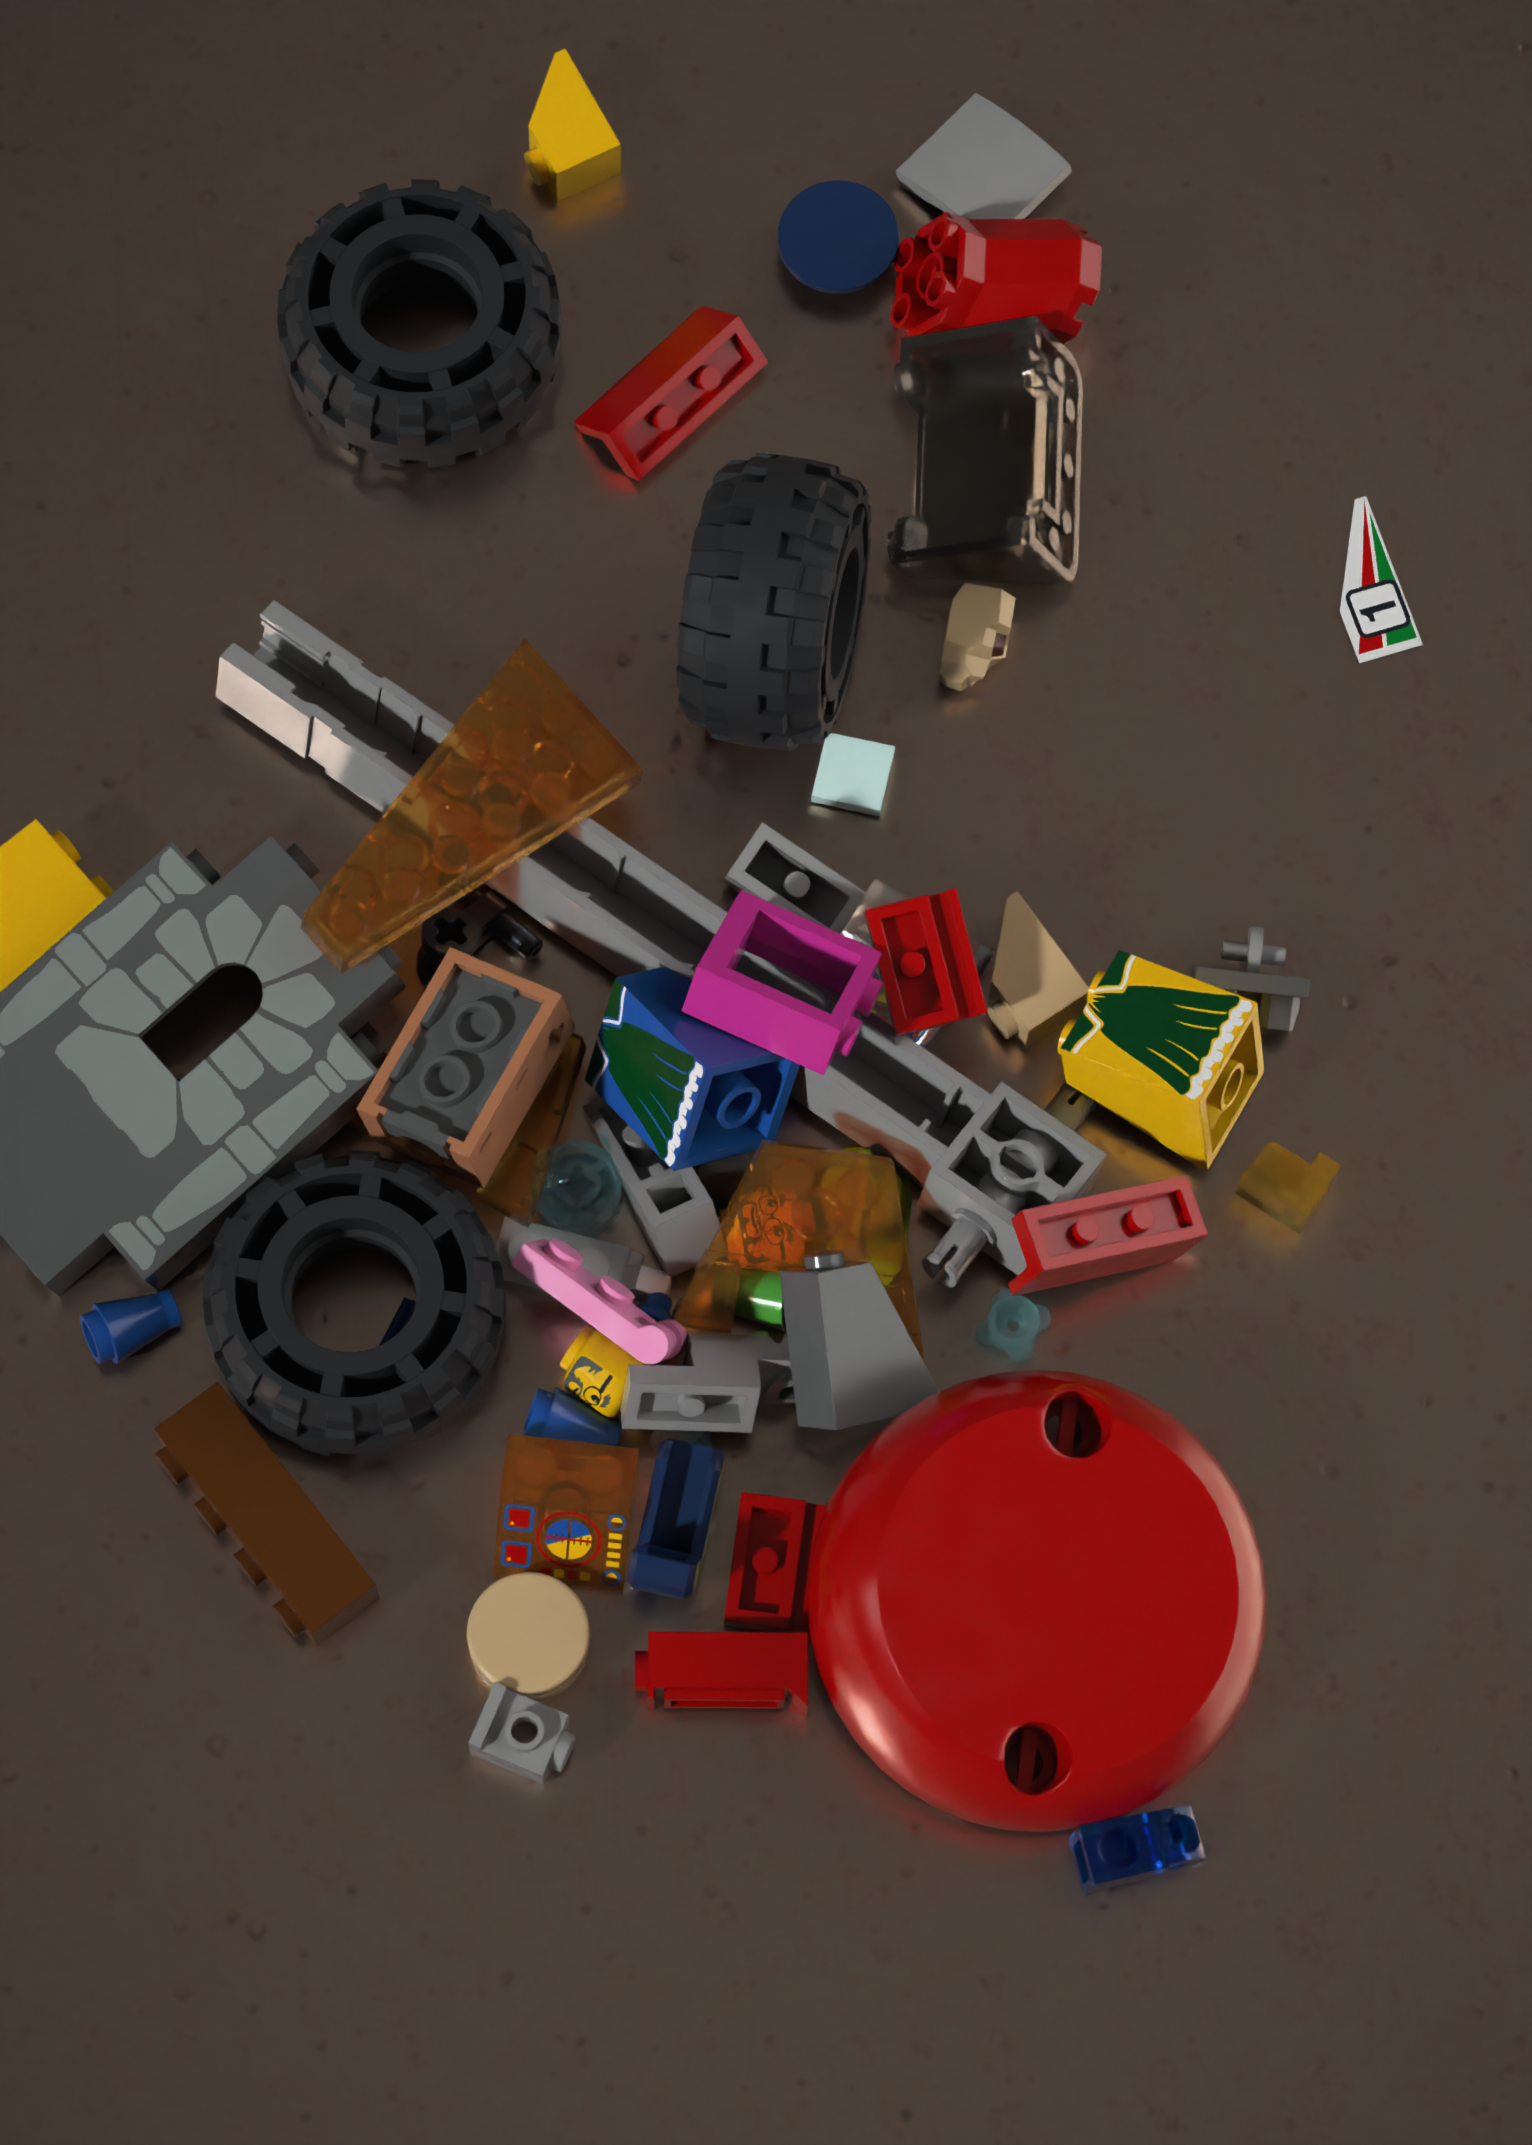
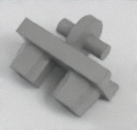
[1191,925,1311,1031]

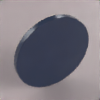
[778,180,899,294]

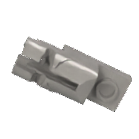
[620,1331,795,1433]

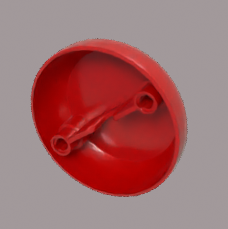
[807,1370,1267,1833]

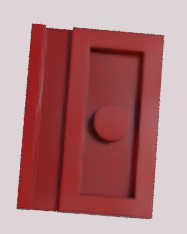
[864,888,988,1037]
[724,1492,828,1637]

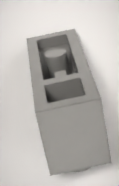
[582,1098,727,1277]

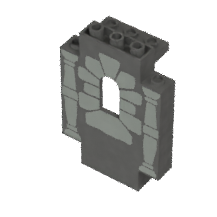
[0,835,406,1296]

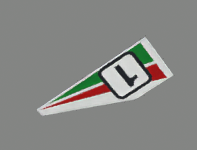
[1340,496,1423,664]

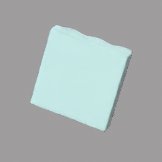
[811,733,895,817]

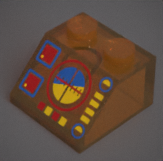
[493,1434,639,1594]

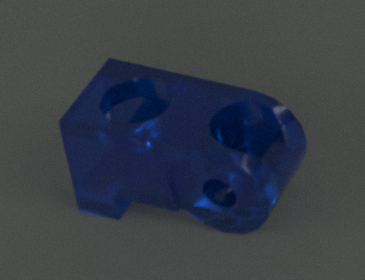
[1068,1806,1206,1896]

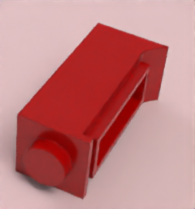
[635,1631,808,1718]

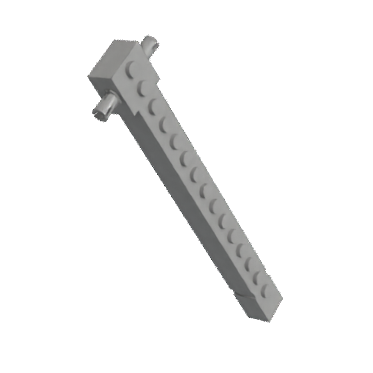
[216,600,1107,1287]

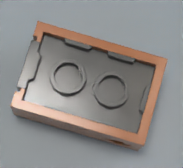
[356,947,575,1189]

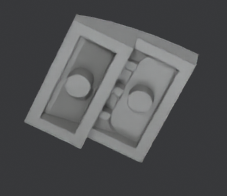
[895,93,1072,219]

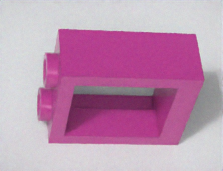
[682,890,883,1075]

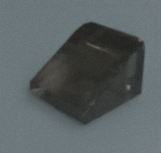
[696,1150,766,1216]

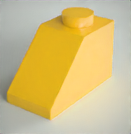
[524,48,621,202]

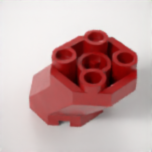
[890,212,1102,353]

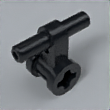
[416,868,543,985]

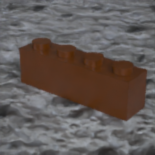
[154,1381,380,1646]

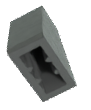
[779,1250,939,1430]

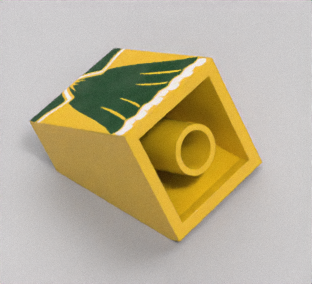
[1057,950,1265,1170]

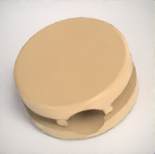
[467,1572,590,1701]

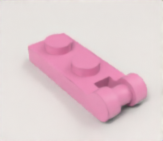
[510,1238,688,1364]

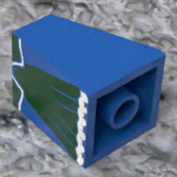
[584,966,800,1171]

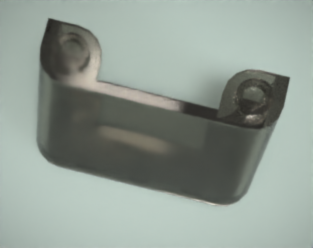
[887,316,1083,585]

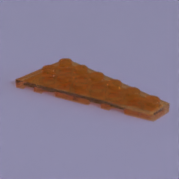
[301,639,644,974]

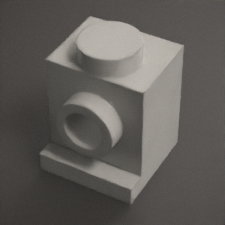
[468,1682,576,1785]

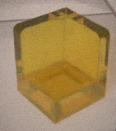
[1235,1141,1342,1234]

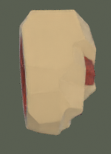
[938,583,1016,691]

